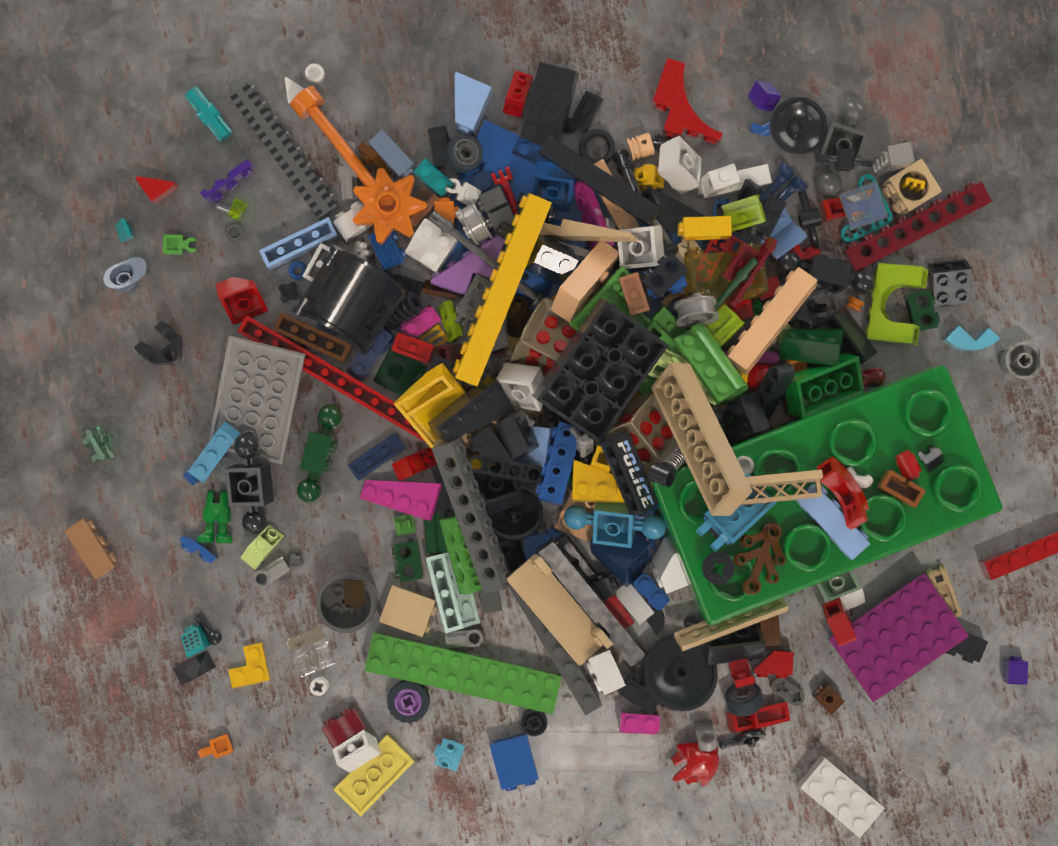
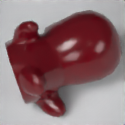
[861,368,885,392]

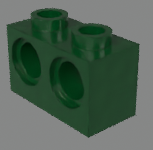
[904,290,940,332]
[392,540,424,582]

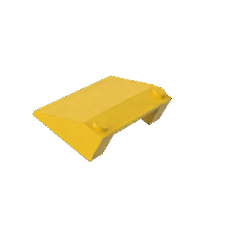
[394,363,509,481]

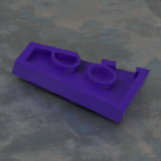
[200,159,255,204]

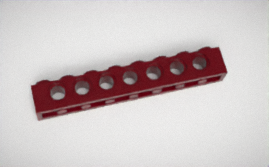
[842,181,992,273]

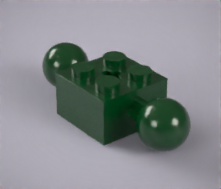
[297,404,343,503]

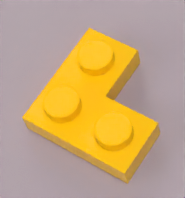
[228,642,271,689]

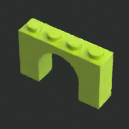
[866,263,929,346]

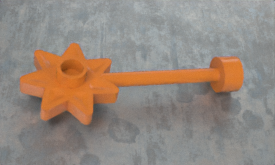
[290,86,428,245]

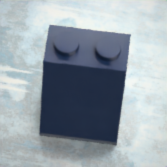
[590,532,652,587]

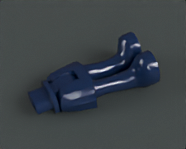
[753,162,808,226]

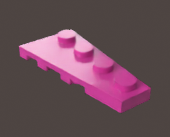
[573,181,614,251]
[360,480,442,521]

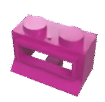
[400,305,442,338]
[619,710,660,735]

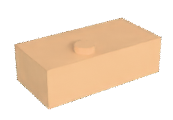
[550,241,619,322]

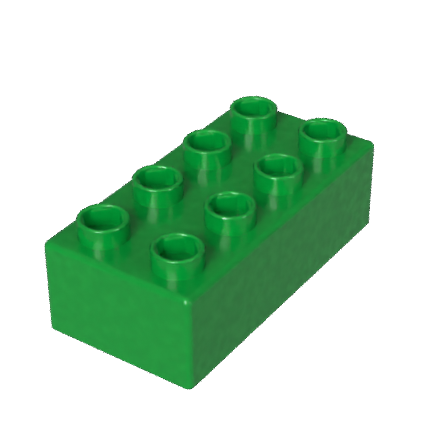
[648,365,1002,625]

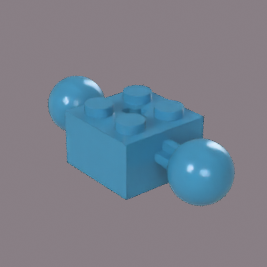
[564,502,666,548]

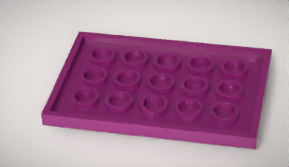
[828,572,969,702]

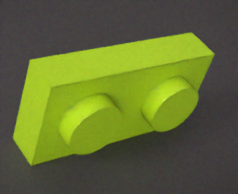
[438,300,463,343]

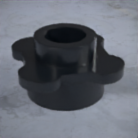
[278,282,299,303]

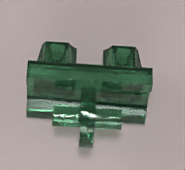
[81,426,115,463]

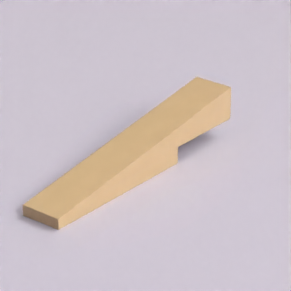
[539,219,638,242]

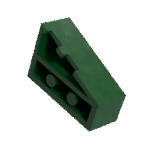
[779,329,844,366]

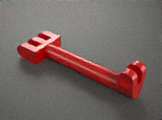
[491,167,517,217]

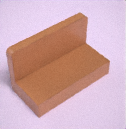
[410,187,439,230]
[619,272,651,316]

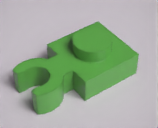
[163,235,197,255]

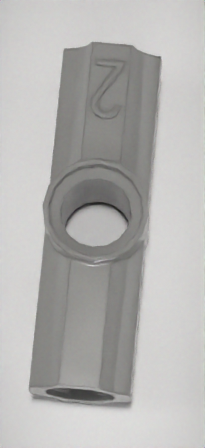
[338,141,359,201]

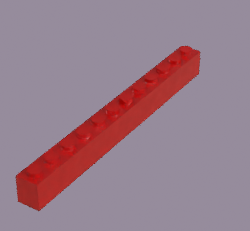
[237,315,426,443]

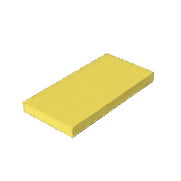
[333,734,415,817]

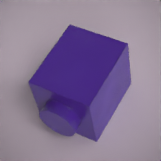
[1003,656,1028,685]

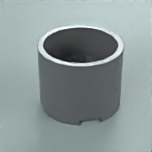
[316,572,379,633]

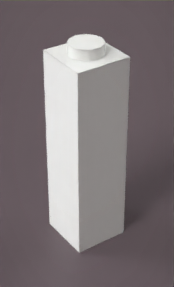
[696,164,772,200]

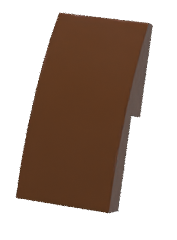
[759,615,781,647]

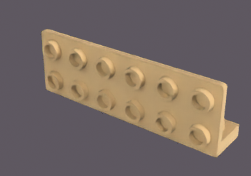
[507,554,613,666]

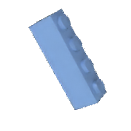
[259,217,339,270]
[795,483,870,560]

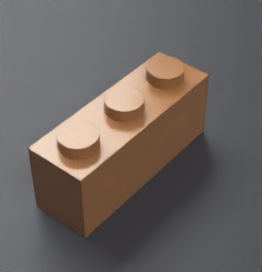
[64,518,118,580]

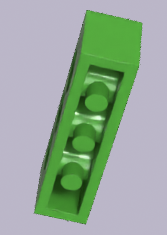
[439,515,482,594]

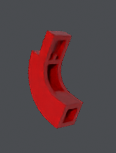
[817,457,869,530]

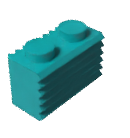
[414,158,455,198]

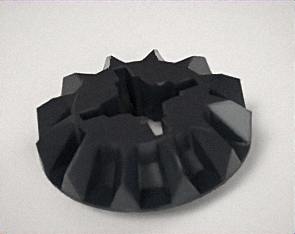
[702,552,735,585]

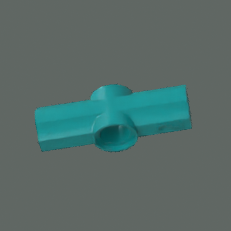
[184,86,233,142]

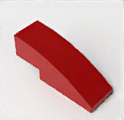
[726,702,791,732]

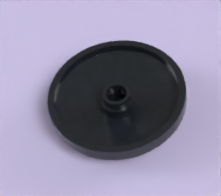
[642,634,718,712]

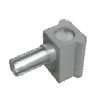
[569,426,594,457]

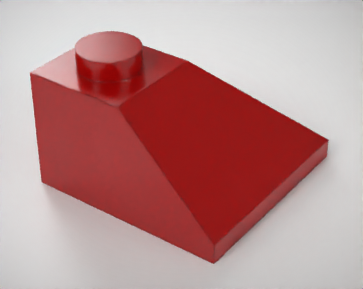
[215,277,268,325]

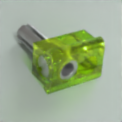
[216,198,248,222]

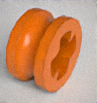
[845,296,864,313]

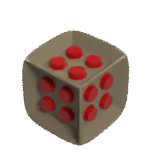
[510,298,576,377]
[594,392,678,476]

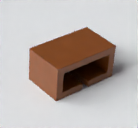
[876,470,926,508]

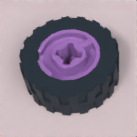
[387,680,430,724]

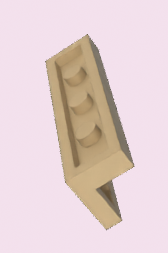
[741,470,823,505]

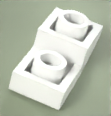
[616,584,654,625]

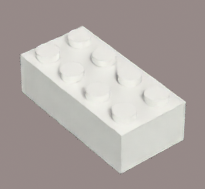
[797,755,885,838]

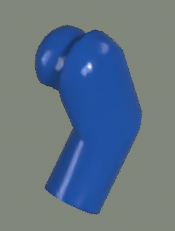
[750,119,771,136]

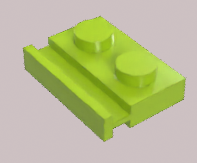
[721,195,766,232]
[706,304,745,348]

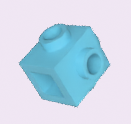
[434,738,465,771]

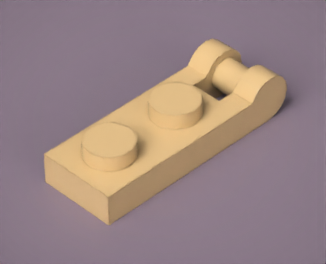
[925,564,962,617]

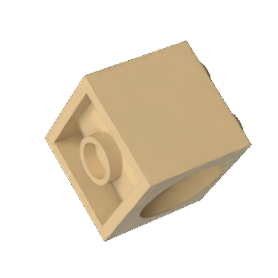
[881,158,942,217]

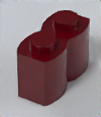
[321,707,367,748]

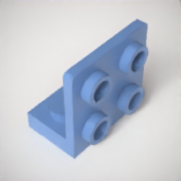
[751,209,807,259]

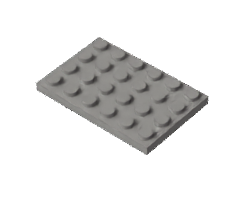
[208,336,306,465]

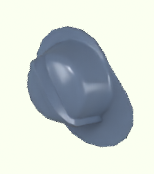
[103,257,147,292]

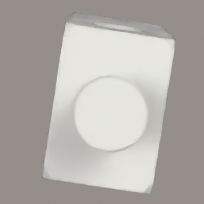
[701,164,742,196]

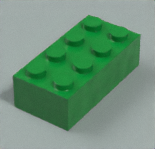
[785,353,865,418]

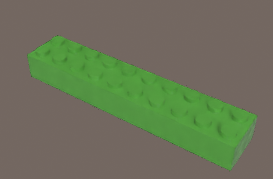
[364,631,562,714]

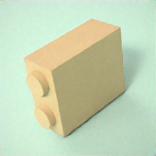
[379,584,438,637]

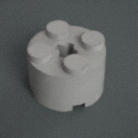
[1000,341,1044,381]

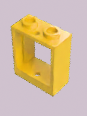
[677,216,732,241]

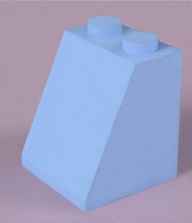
[455,72,492,136]
[511,426,555,467]

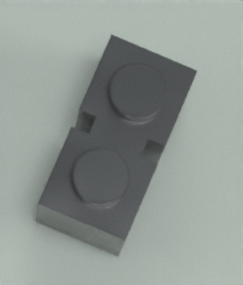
[477,186,514,232]

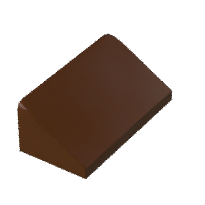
[422,280,461,300]

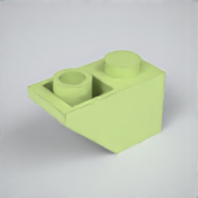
[241,524,284,570]

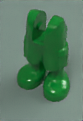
[196,489,233,544]

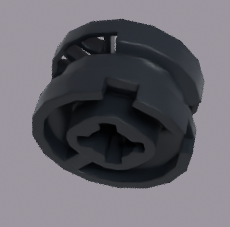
[521,709,548,737]

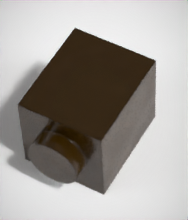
[344,580,366,609]

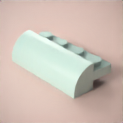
[425,552,480,633]

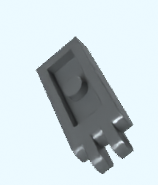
[455,274,492,327]

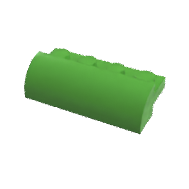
[673,323,748,405]

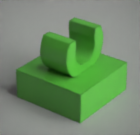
[393,514,417,536]

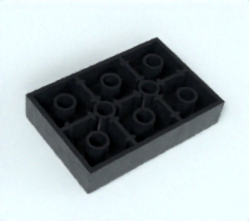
[532,298,669,443]

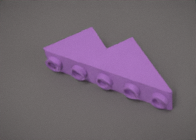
[430,234,505,296]

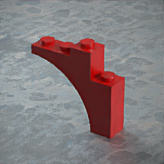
[651,58,723,145]

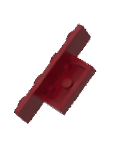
[721,236,777,307]

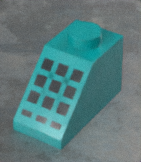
[180,624,211,658]

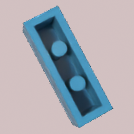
[188,422,240,483]

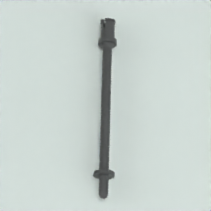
[428,210,543,307]

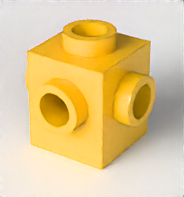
[634,164,664,192]

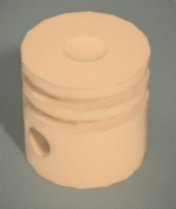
[626,132,655,161]

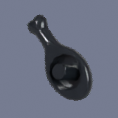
[718,728,766,750]

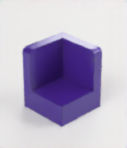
[748,80,781,112]

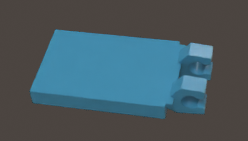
[696,473,776,552]

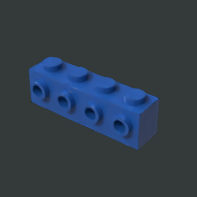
[536,422,581,506]

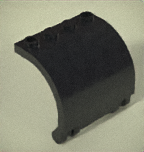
[291,245,406,355]

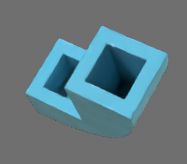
[942,326,1000,351]

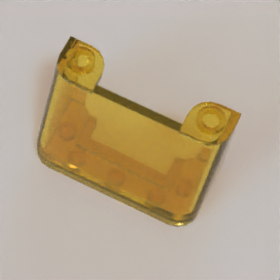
[684,243,769,303]

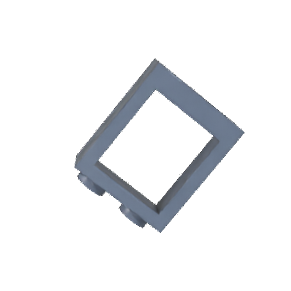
[368,129,416,179]

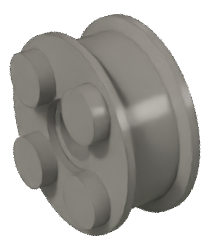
[455,200,493,246]
[674,293,719,328]

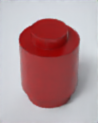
[895,449,922,481]

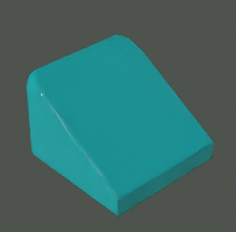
[115,218,134,243]

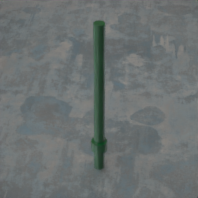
[714,257,759,311]

